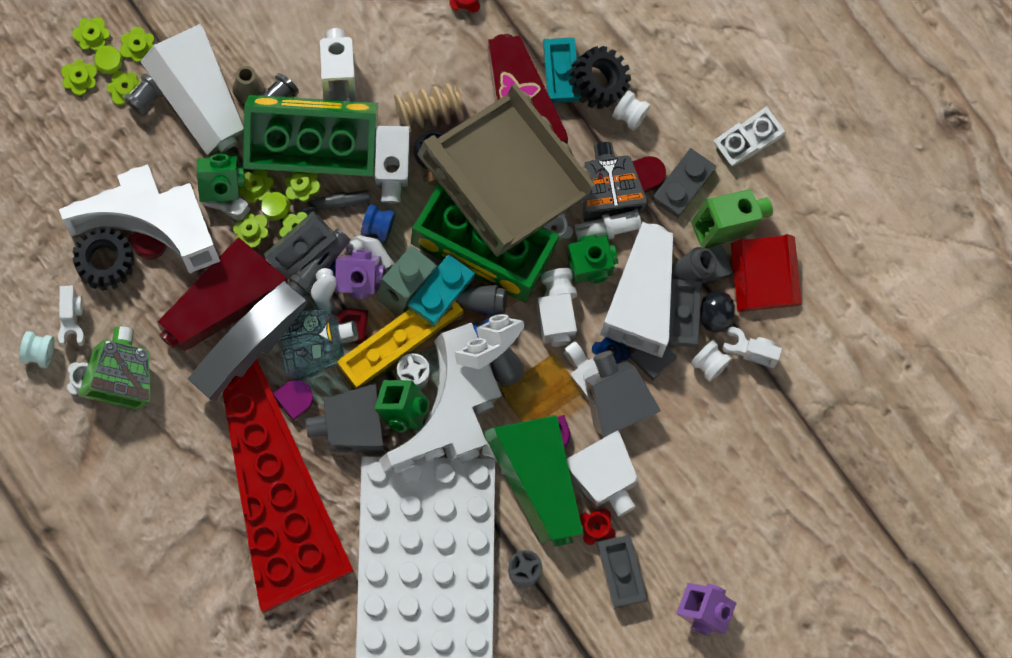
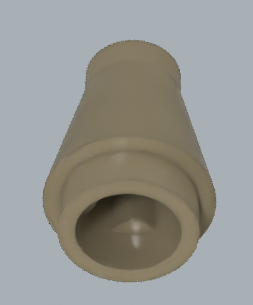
[232,66,264,103]

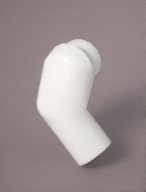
[346,235,394,268]
[311,268,337,313]

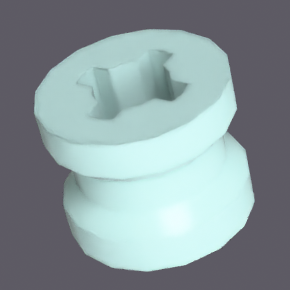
[19,331,55,368]

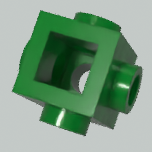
[196,154,245,203]
[567,234,618,284]
[374,380,430,432]

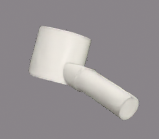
[202,198,250,221]

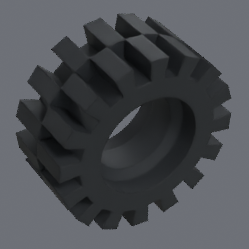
[568,46,631,109]
[72,227,135,291]

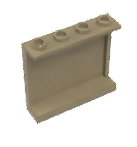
[417,83,595,257]

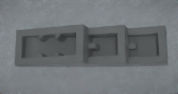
[187,281,309,401]

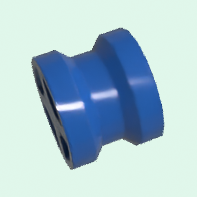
[361,204,396,242]

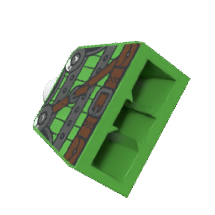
[78,326,150,410]

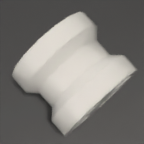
[612,91,651,131]
[541,268,577,300]
[690,340,732,382]
[396,353,430,390]

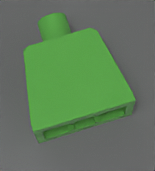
[691,189,773,248]

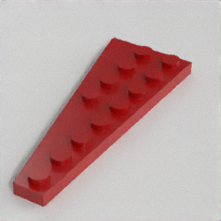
[214,345,354,614]

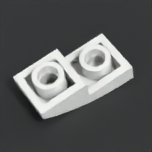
[713,106,786,167]
[454,314,524,369]

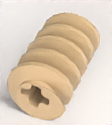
[394,83,464,133]

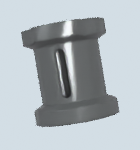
[123,73,164,117]
[258,73,299,97]

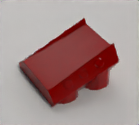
[730,234,802,312]

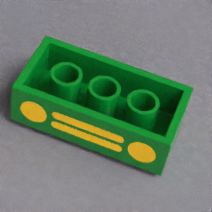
[243,95,378,176]
[410,183,559,303]

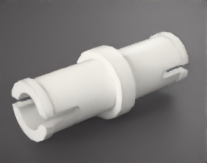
[574,209,641,242]

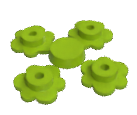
[61,17,154,105]
[233,169,321,249]

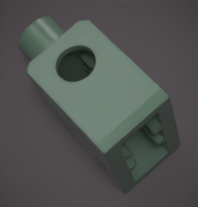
[377,246,438,317]

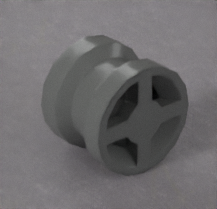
[508,550,542,588]

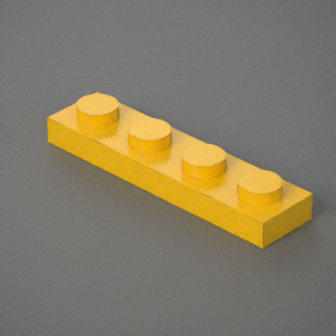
[337,301,463,389]

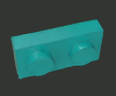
[543,38,580,103]
[408,254,475,327]

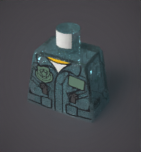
[280,310,358,380]

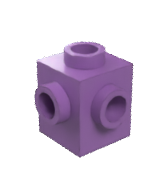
[335,250,386,299]
[676,583,737,636]

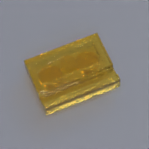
[500,353,582,422]

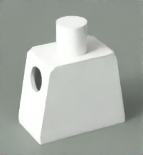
[320,28,356,101]
[375,126,410,204]
[567,430,638,517]

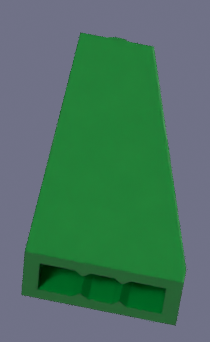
[484,415,583,547]

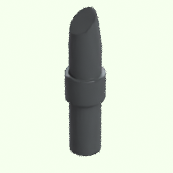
[307,190,370,210]

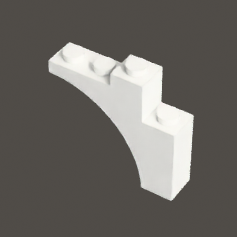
[59,164,220,273]
[379,322,502,473]

